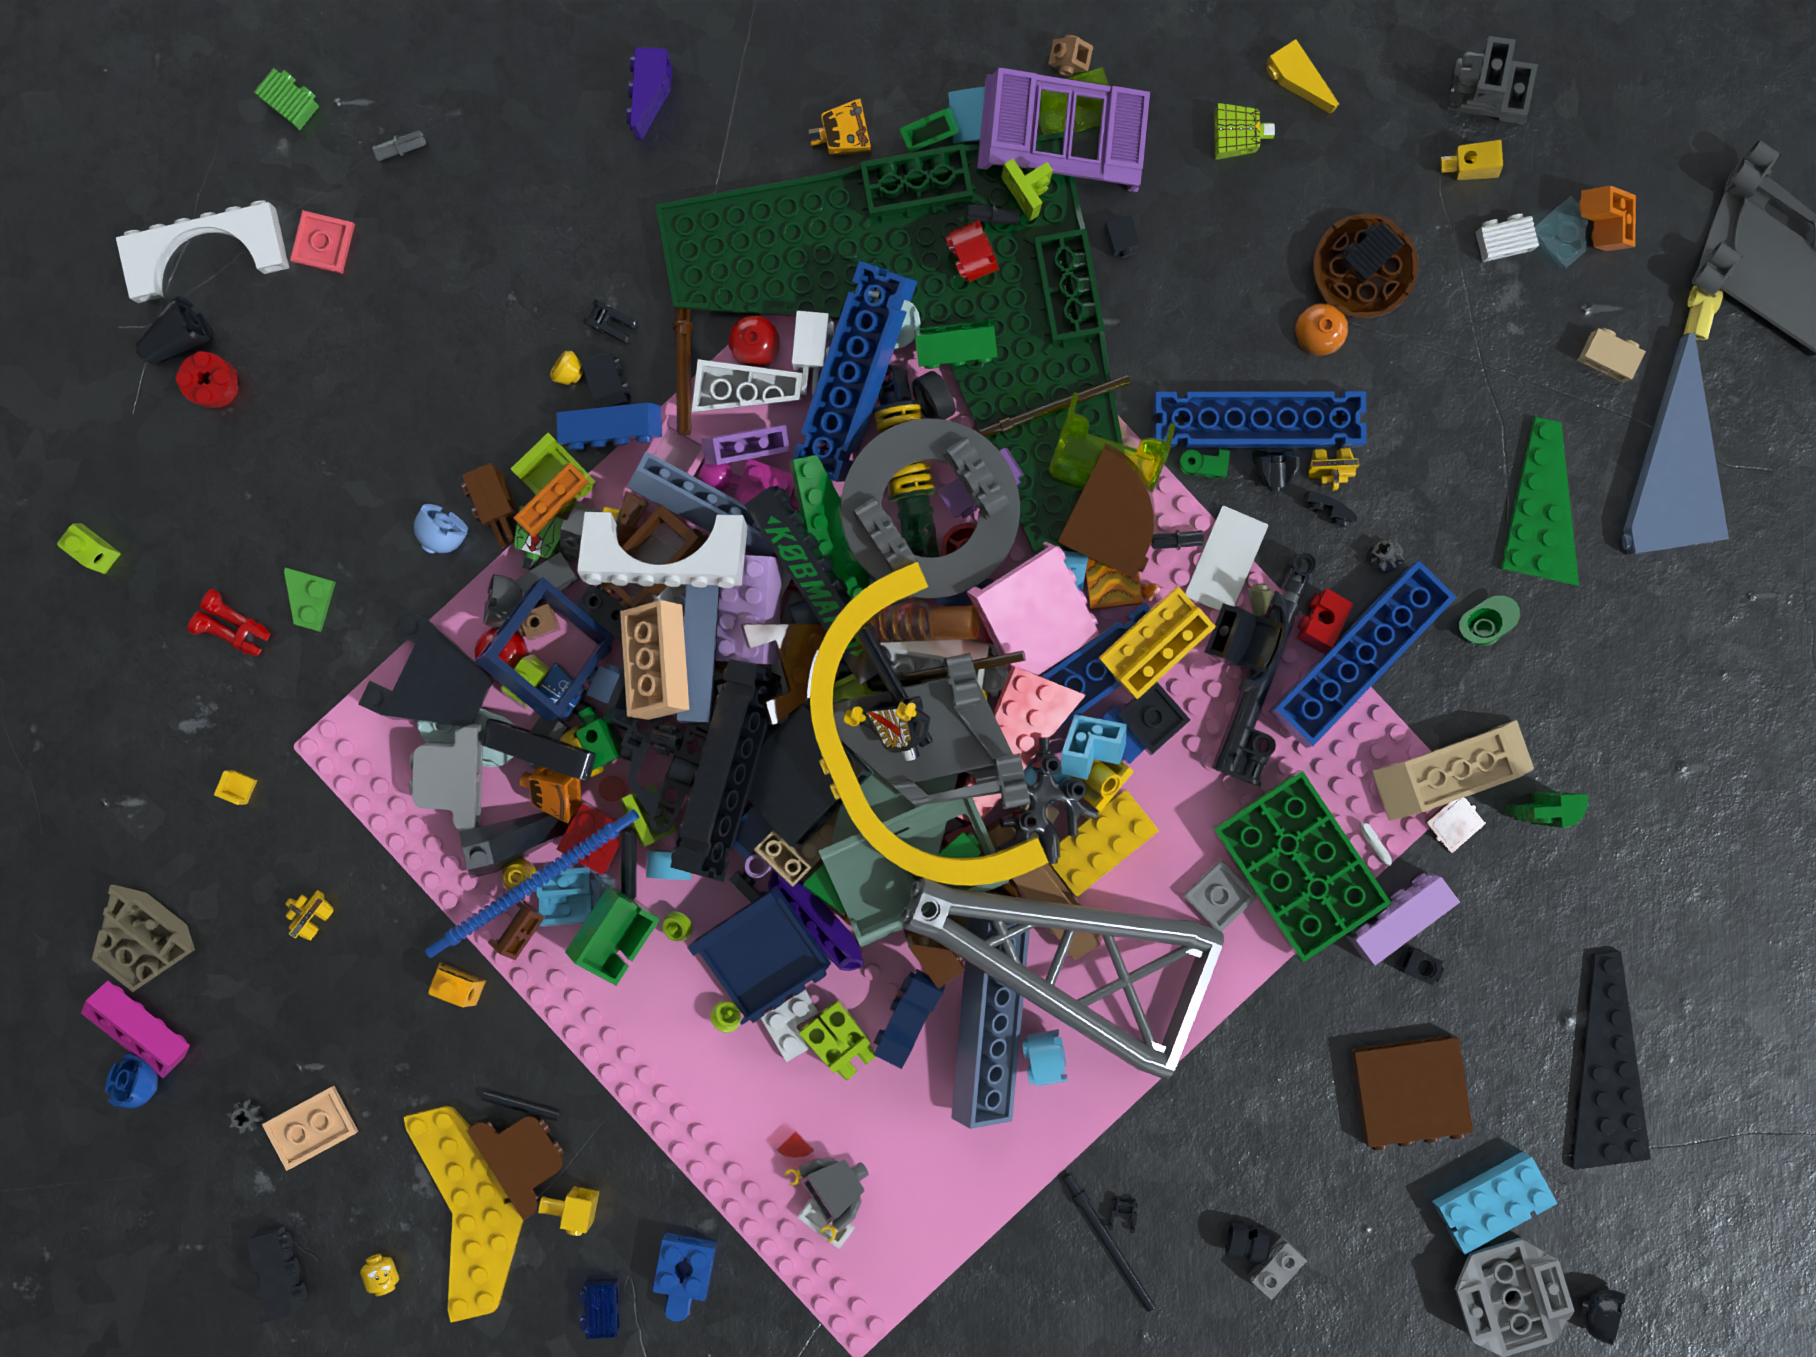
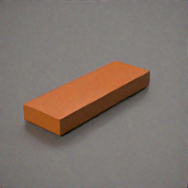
[513,462,589,537]

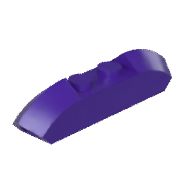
[768,869,864,971]

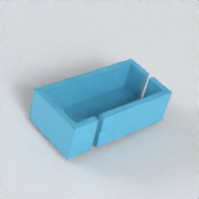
[1432,1151,1557,1254]

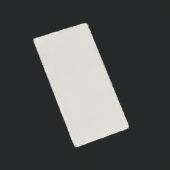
[1185,506,1268,611]

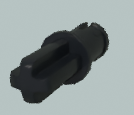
[967,204,1020,226]
[1151,529,1204,550]

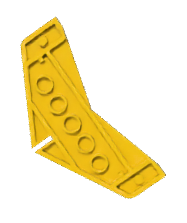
[403,1106,523,1323]

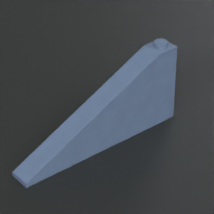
[1622,333,1729,555]

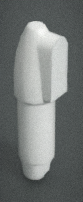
[1360,822,1392,866]

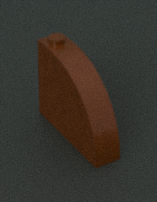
[1058,443,1155,578]

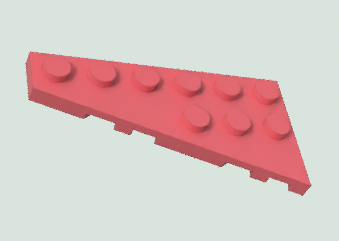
[957,666,1085,822]

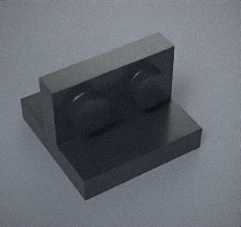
[1116,682,1190,755]

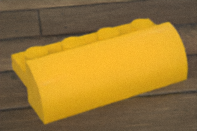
[1098,586,1216,699]

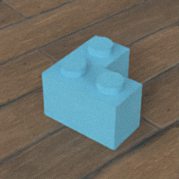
[1061,714,1127,779]

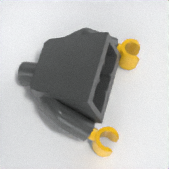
[785,1158,869,1242]

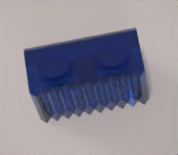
[579,1279,620,1339]

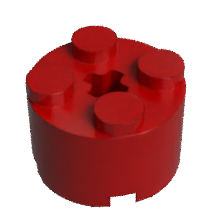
[945,220,999,282]
[176,351,239,408]

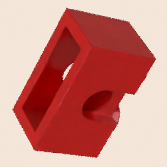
[1296,589,1354,653]

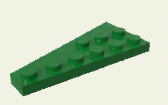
[1500,417,1579,586]
[789,455,869,599]

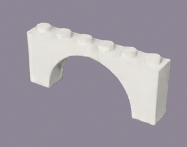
[116,201,289,303]
[577,512,747,588]

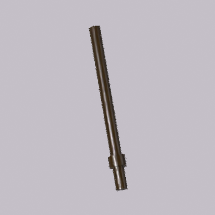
[979,374,1131,438]
[871,650,1026,690]

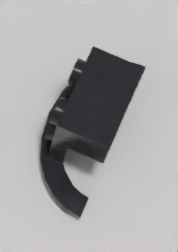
[1204,591,1289,692]

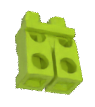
[799,998,876,1081]

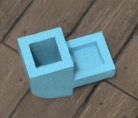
[646,849,691,880]

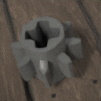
[1370,540,1404,573]
[227,1099,263,1134]

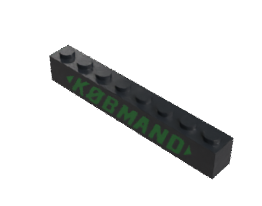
[744,485,894,685]

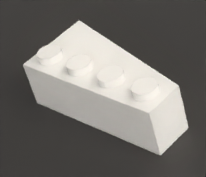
[692,359,803,413]

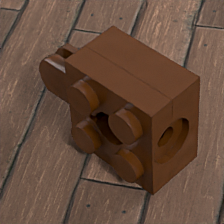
[461,463,519,548]

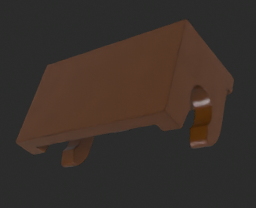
[488,899,545,960]

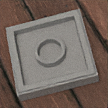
[1183,859,1257,932]

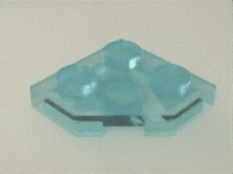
[1535,196,1588,270]

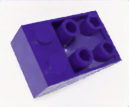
[627,47,672,140]

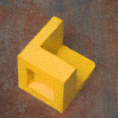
[214,770,257,805]

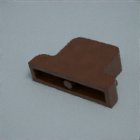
[466,1116,564,1220]

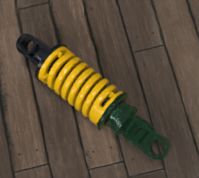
[872,364,940,558]

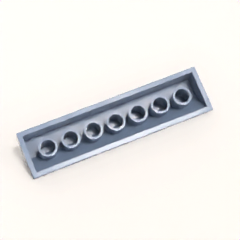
[951,917,1030,1129]

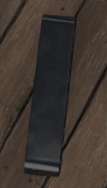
[481,718,596,780]

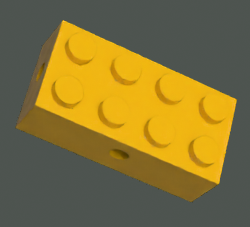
[1050,789,1159,897]

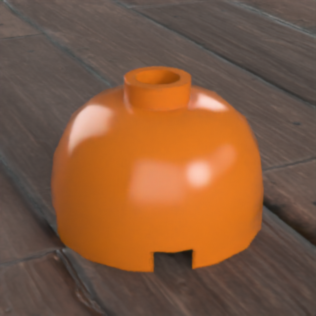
[1295,303,1348,356]

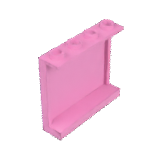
[967,542,1100,675]

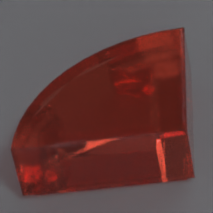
[777,1131,814,1158]

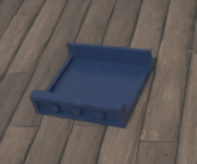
[687,886,831,1025]

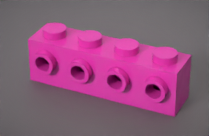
[81,981,190,1078]

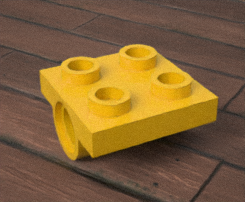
[1069,760,1134,812]

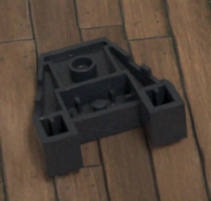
[358,609,494,727]

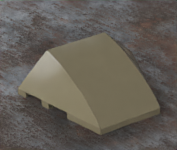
[92,884,195,992]

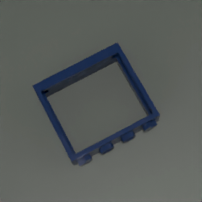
[475,577,615,722]

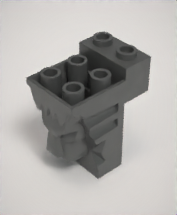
[1448,36,1538,125]

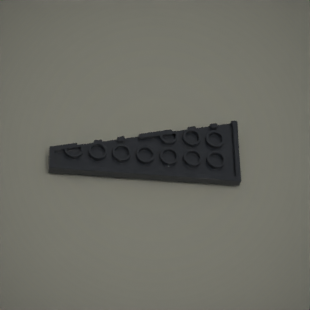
[1571,950,1651,1170]

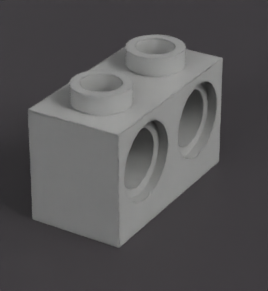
[1247,1236,1307,1300]

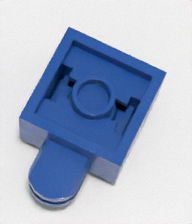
[653,1233,717,1322]

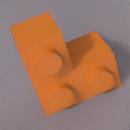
[1579,186,1636,251]

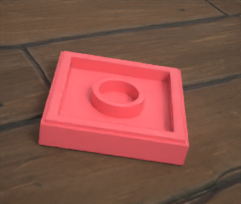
[290,210,355,274]

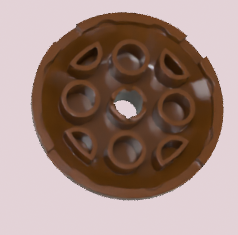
[1313,214,1418,318]

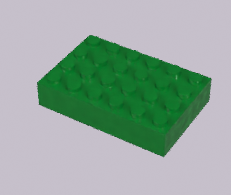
[1211,770,1392,963]

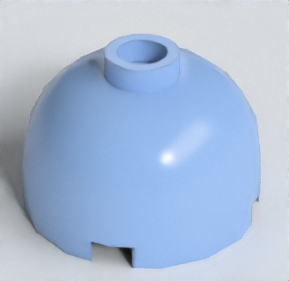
[414,504,468,553]

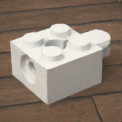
[792,311,835,396]

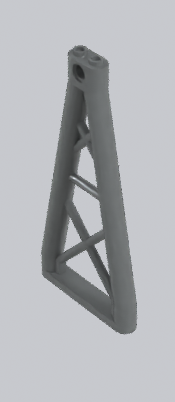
[900,878,1224,1080]

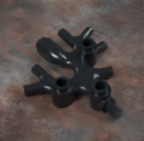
[998,737,1098,864]

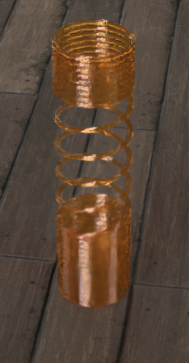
[866,605,980,642]

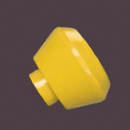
[550,351,583,385]
[501,858,536,890]

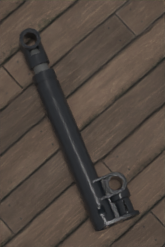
[1212,552,1316,787]

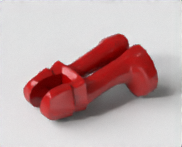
[187,588,270,656]

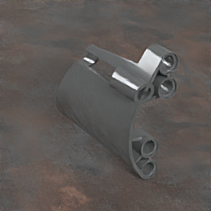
[1692,140,1816,353]
[833,653,1031,809]

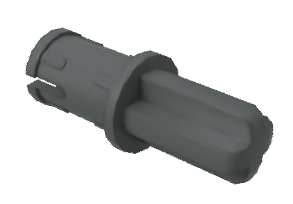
[373,130,426,162]

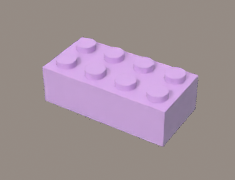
[715,555,783,664]
[1346,873,1460,966]

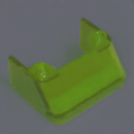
[1049,392,1176,493]

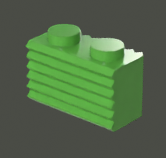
[254,68,319,130]

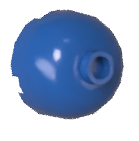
[105,1054,158,1109]

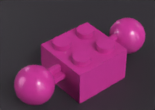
[699,459,800,513]

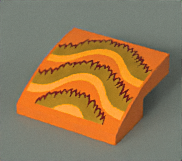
[1085,557,1142,610]

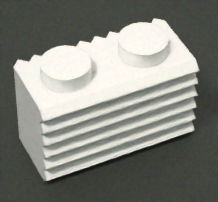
[1476,214,1539,262]

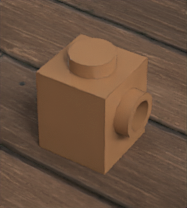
[518,604,561,641]

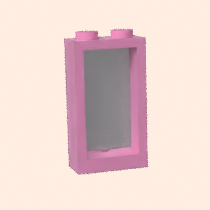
[621,414,708,518]

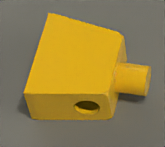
[1441,140,1503,180]

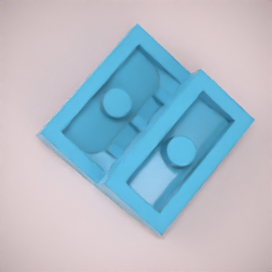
[948,87,985,145]
[536,867,593,927]

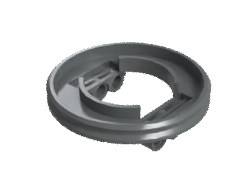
[841,419,1020,599]

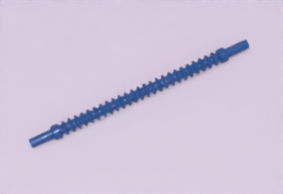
[425,809,639,958]

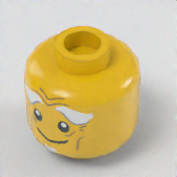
[360,1254,399,1296]

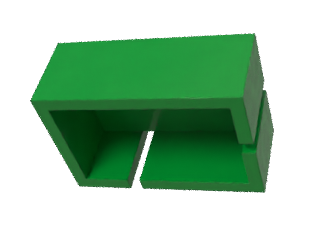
[565,886,660,986]

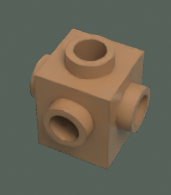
[1048,35,1093,76]

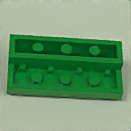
[1505,792,1588,828]

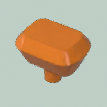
[1141,583,1160,602]

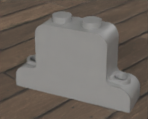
[409,724,484,831]

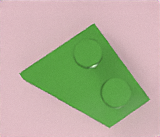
[284,568,336,632]

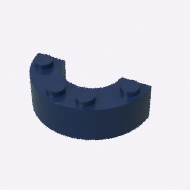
[873,969,946,1069]

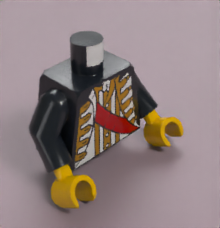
[844,696,930,761]

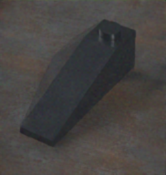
[459,812,568,878]

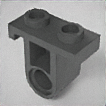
[560,502,602,561]

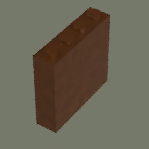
[1350,1035,1473,1150]

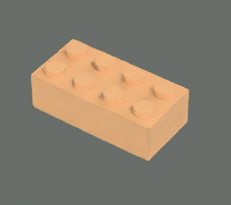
[620,600,689,720]

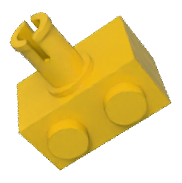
[538,1186,600,1236]

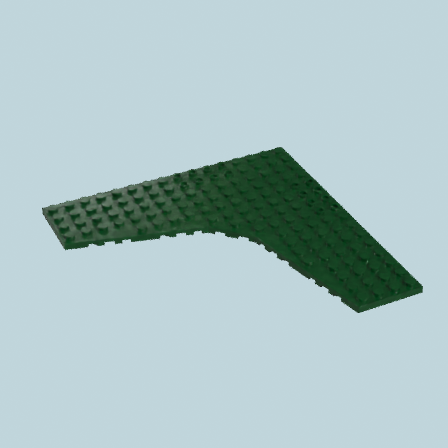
[655,131,1125,555]

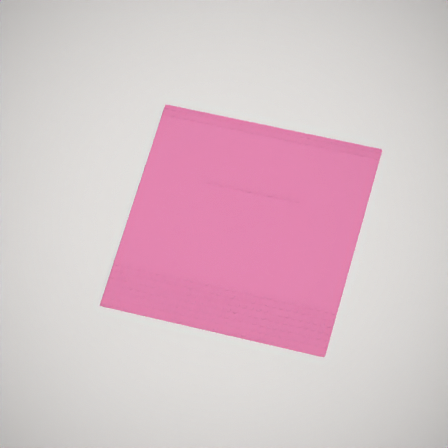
[294,314,1443,1357]

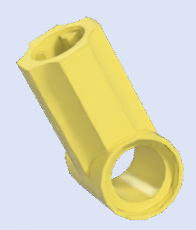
[1684,286,1723,340]

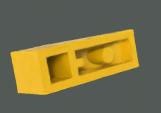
[1266,39,1339,114]

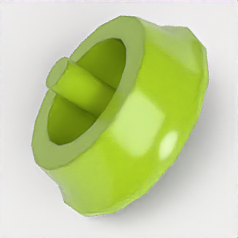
[663,911,693,942]
[710,1001,741,1033]

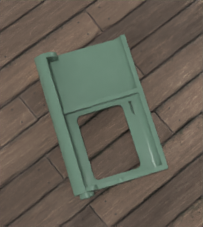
[818,785,1009,947]

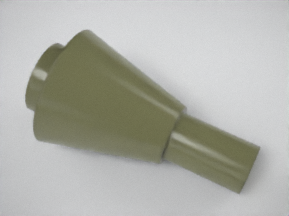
[1247,583,1274,618]

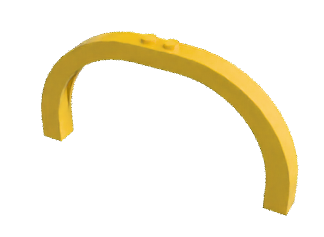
[810,562,1049,886]

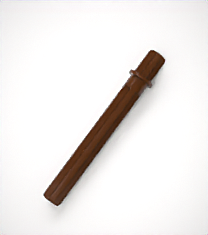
[672,308,693,436]

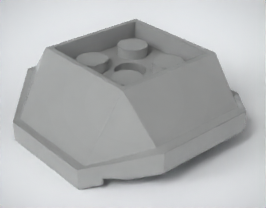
[1455,1237,1574,1357]

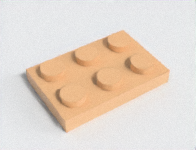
[262,1086,359,1171]

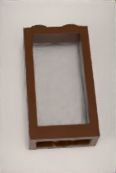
[601,504,704,609]

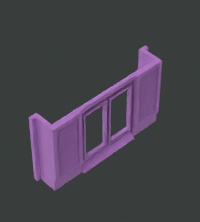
[977,68,1150,192]

